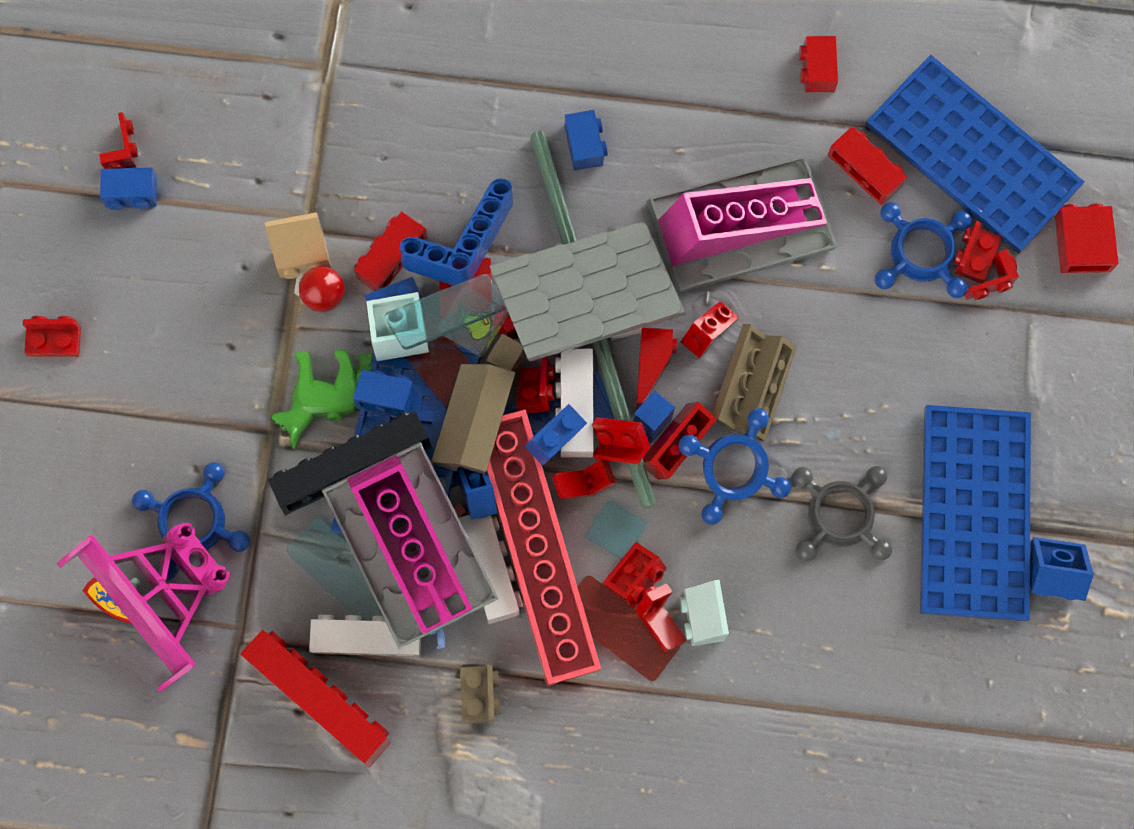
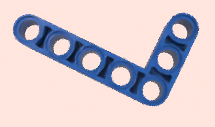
[400,178,513,287]

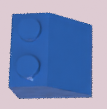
[1030,537,1094,601]

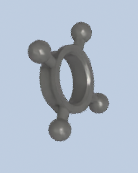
[792,466,892,561]

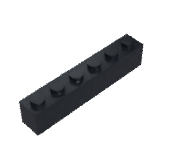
[268,411,432,515]

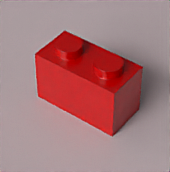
[799,36,838,92]

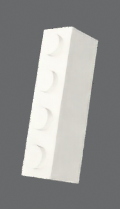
[555,349,593,458]
[459,515,523,624]
[309,615,421,657]

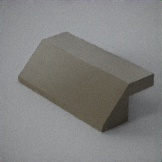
[712,324,797,441]
[431,364,515,474]

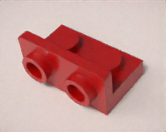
[953,221,1002,284]
[23,316,81,357]
[517,356,556,413]
[592,417,651,464]
[603,542,666,609]

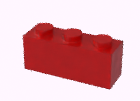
[828,126,907,206]
[354,211,427,291]
[643,402,717,480]

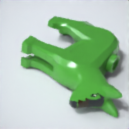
[271,350,372,449]

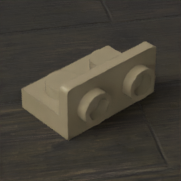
[460,664,500,723]

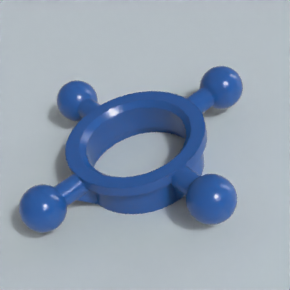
[875,202,972,298]
[678,408,791,525]
[132,462,250,580]

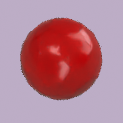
[299,266,345,312]

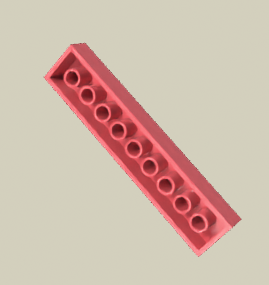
[487,409,601,686]

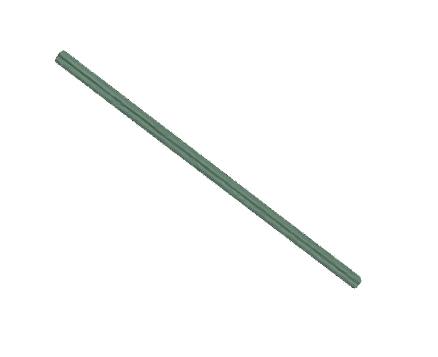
[530,131,656,509]

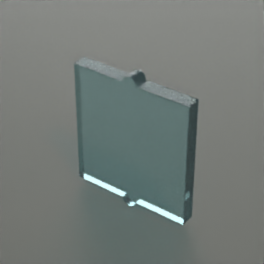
[585,500,648,559]

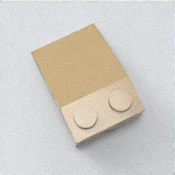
[264,212,331,279]

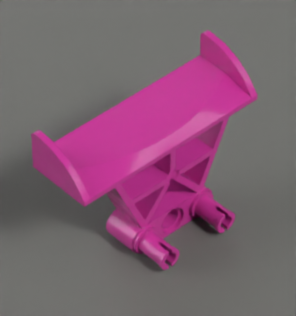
[57,523,230,692]

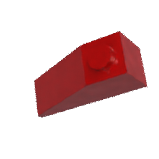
[636,327,677,409]

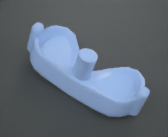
[430,627,445,649]

